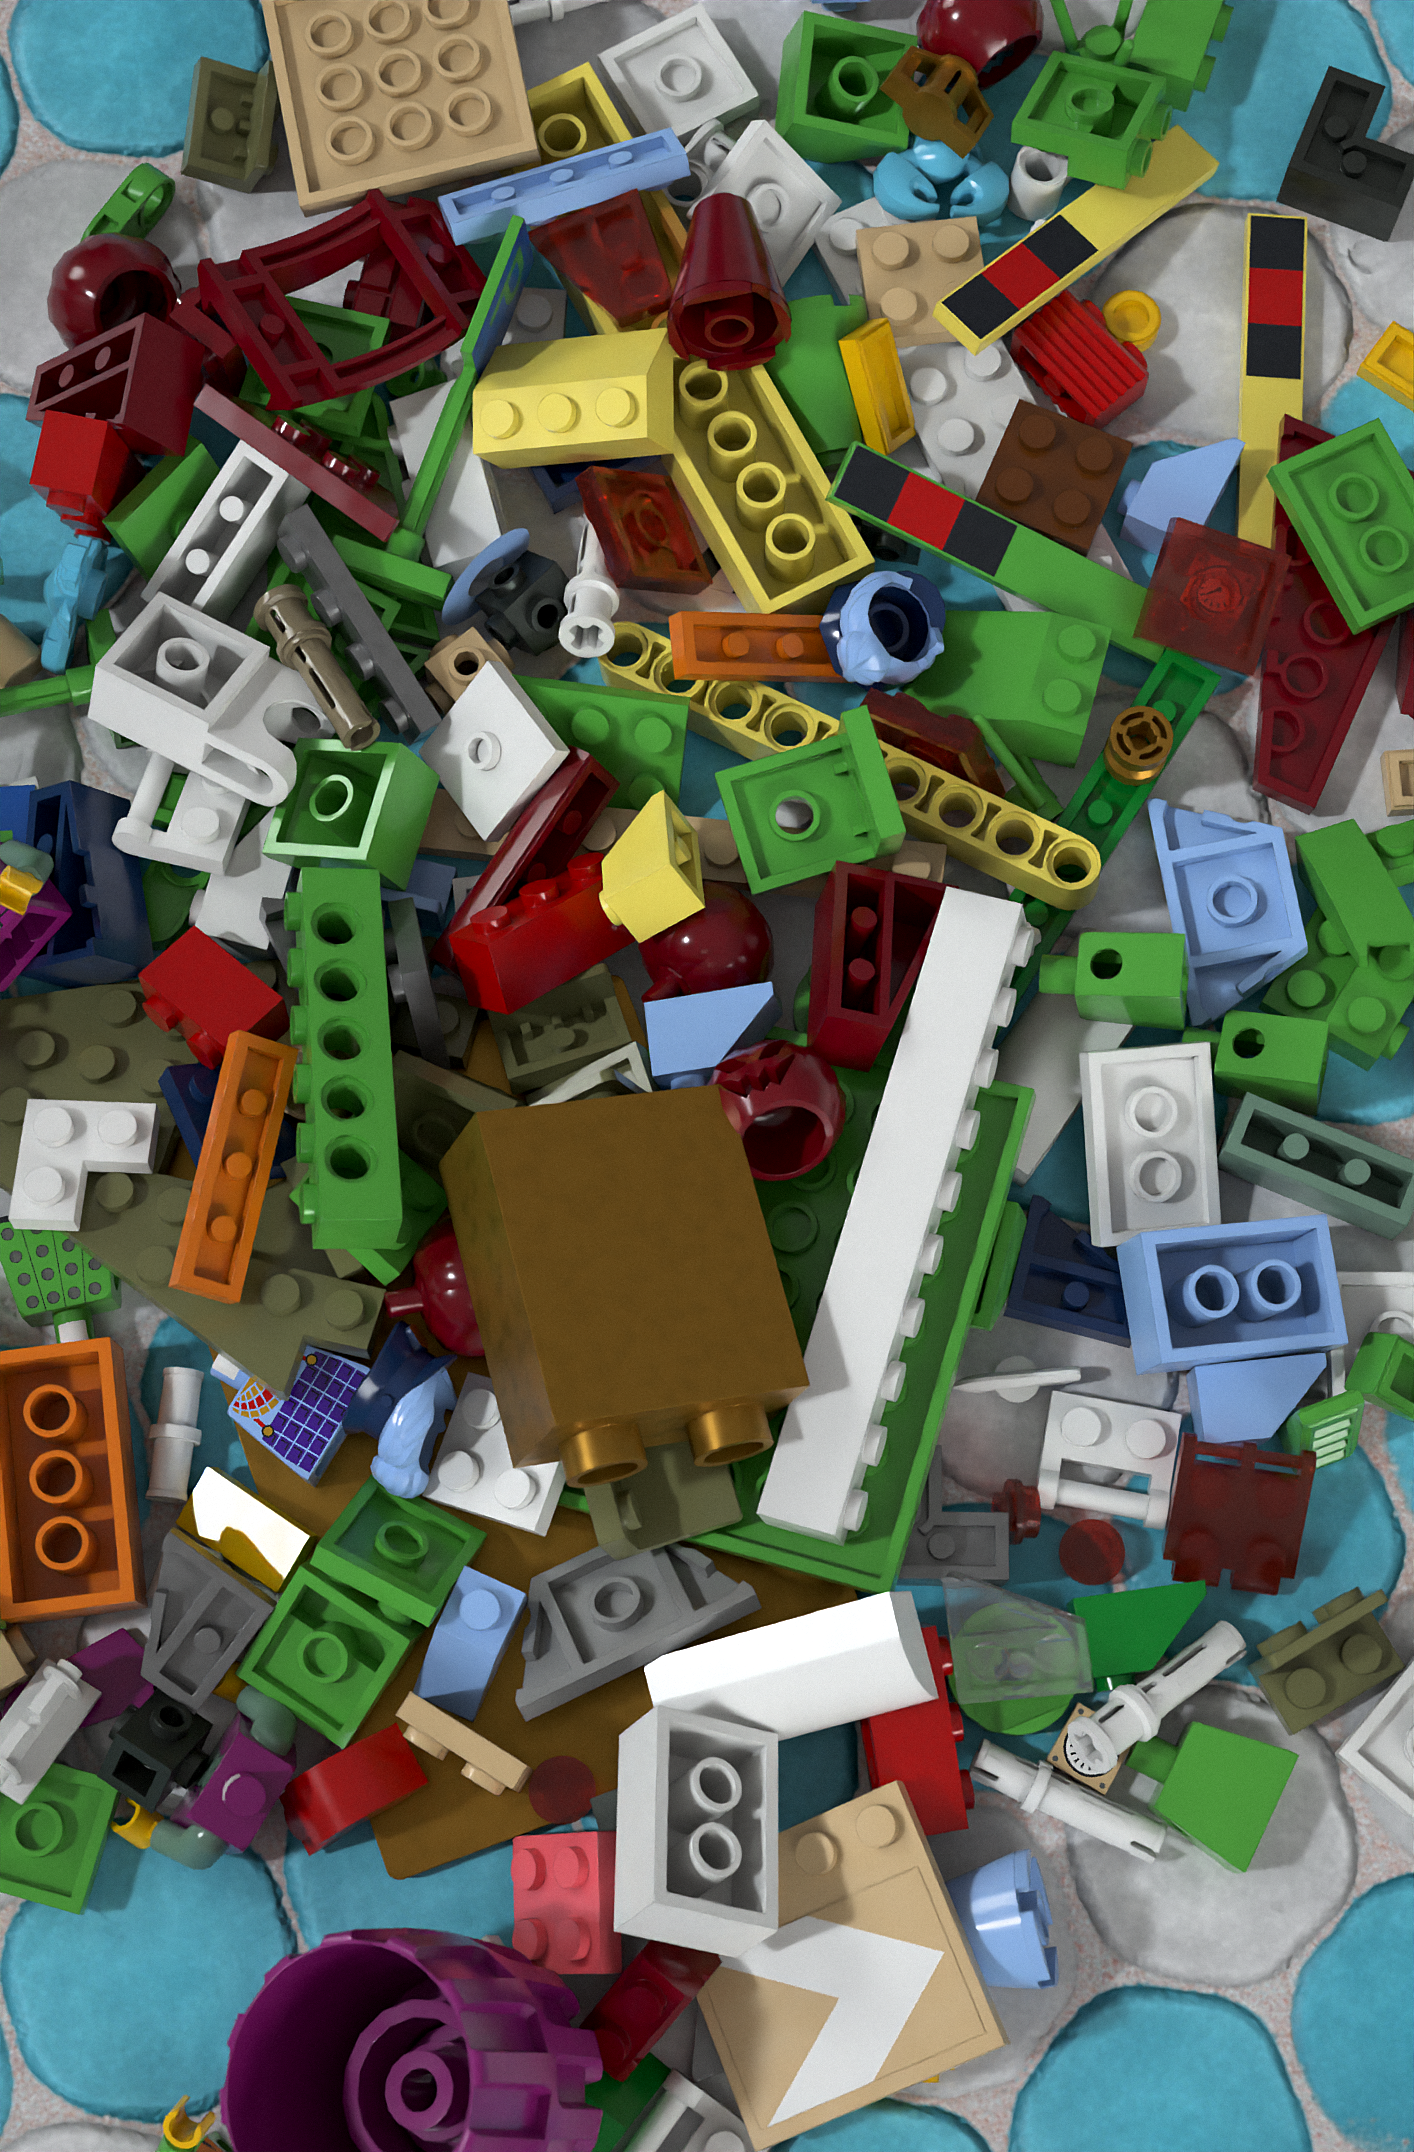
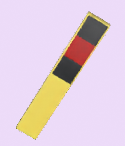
[932,124,1220,356]
[1234,213,1308,559]

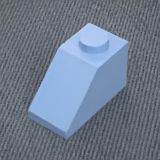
[1116,437,1246,569]
[644,982,783,1091]
[1186,1353,1327,1461]
[413,1565,528,1723]

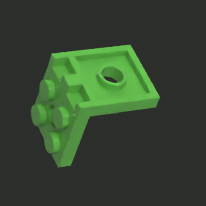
[714,705,906,898]

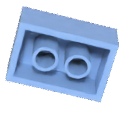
[1116,1214,1349,1375]

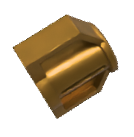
[879,45,994,159]

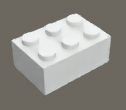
[614,1705,778,1958]

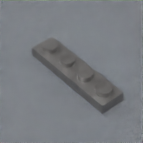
[276,503,442,745]

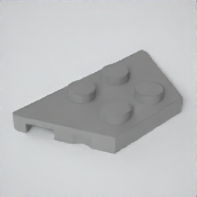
[515,1542,762,1722]

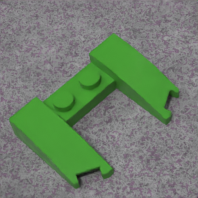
[1295,818,1414,967]

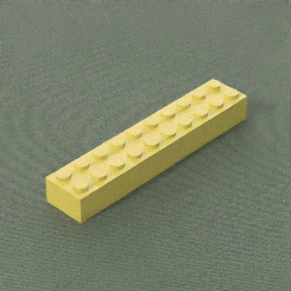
[499,62,875,615]

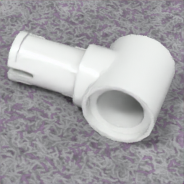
[1007,146,1074,222]

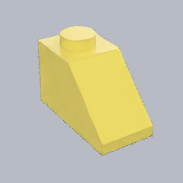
[599,790,705,943]

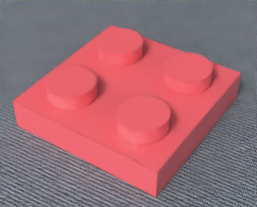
[511,1831,622,1974]

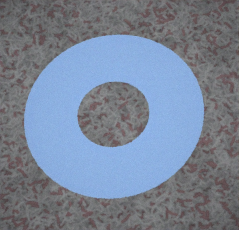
[442,528,530,625]

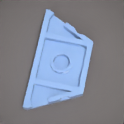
[1146,798,1308,1029]

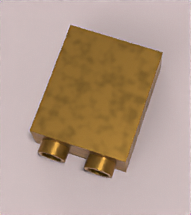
[438,1084,810,1488]

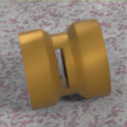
[1103,706,1173,786]

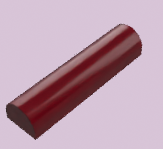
[427,745,621,982]

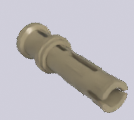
[253,584,381,751]

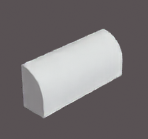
[993,927,1136,1188]
[644,1591,939,1741]

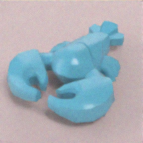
[873,75,1009,226]
[41,535,108,675]

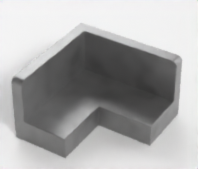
[896,1445,1009,1587]

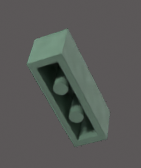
[1217,1092,1414,1241]

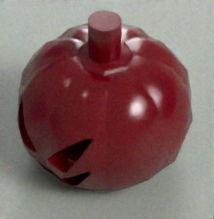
[916,0,1044,92]
[47,233,182,350]
[638,881,774,1004]
[707,1039,846,1181]
[384,1217,485,1356]

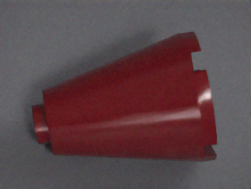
[666,192,792,371]

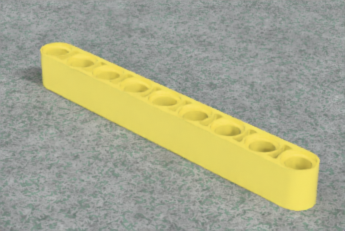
[597,621,1101,911]

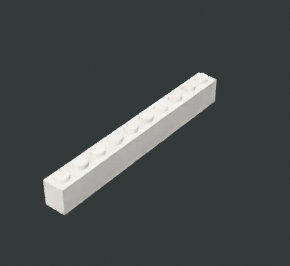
[756,886,1034,1546]

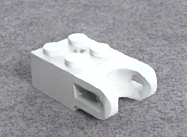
[88,591,336,807]

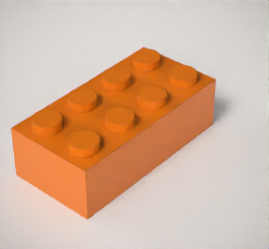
[0,1337,148,1625]

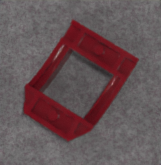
[197,188,487,411]

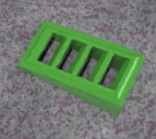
[1276,1388,1365,1475]

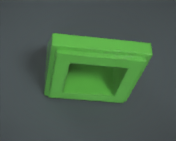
[1344,1332,1414,1422]

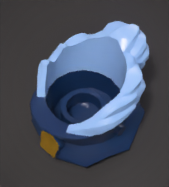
[819,571,946,696]
[342,1320,458,1499]

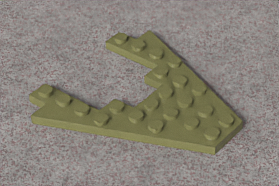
[0,936,483,1401]

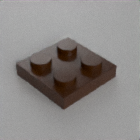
[975,399,1134,558]

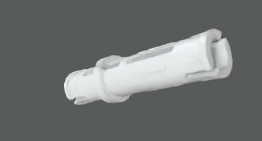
[968,1738,1168,1864]

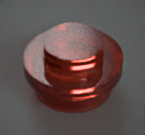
[991,1479,1041,1545]
[1058,1519,1125,1586]
[528,1756,596,1825]

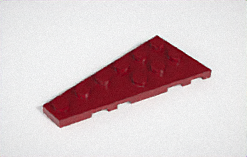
[1252,414,1414,815]

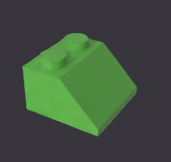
[775,10,918,164]
[262,738,440,892]

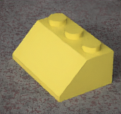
[473,328,674,469]

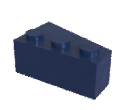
[19,780,154,989]

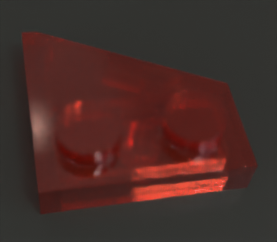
[528,188,674,328]

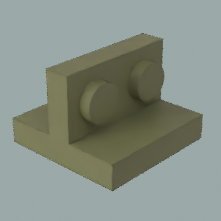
[392,1049,528,1189]

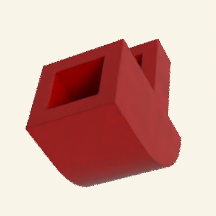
[279,1722,429,1856]

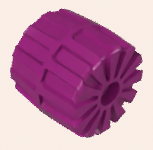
[219,1928,603,2152]

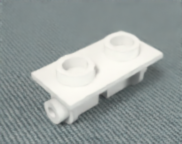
[0,1658,102,1805]

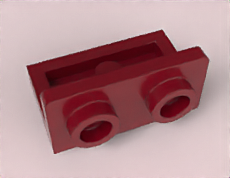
[168,285,248,397]

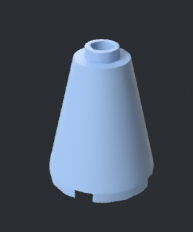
[945,1849,1059,1989]

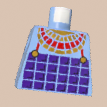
[210,1345,370,1487]

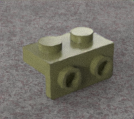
[180,56,282,194]
[486,963,632,1095]

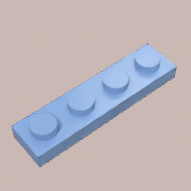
[438,127,691,246]

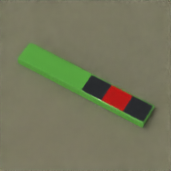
[825,441,1184,665]

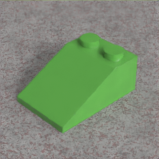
[894,610,1113,769]

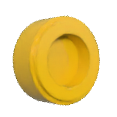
[1101,290,1161,352]

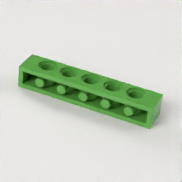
[284,867,403,1249]

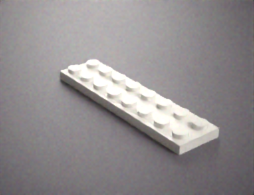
[807,197,1134,612]

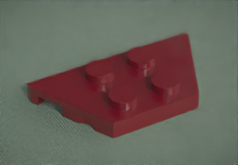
[193,383,400,542]

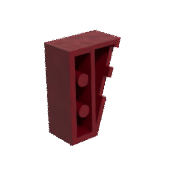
[25,312,205,457]
[806,860,959,1073]

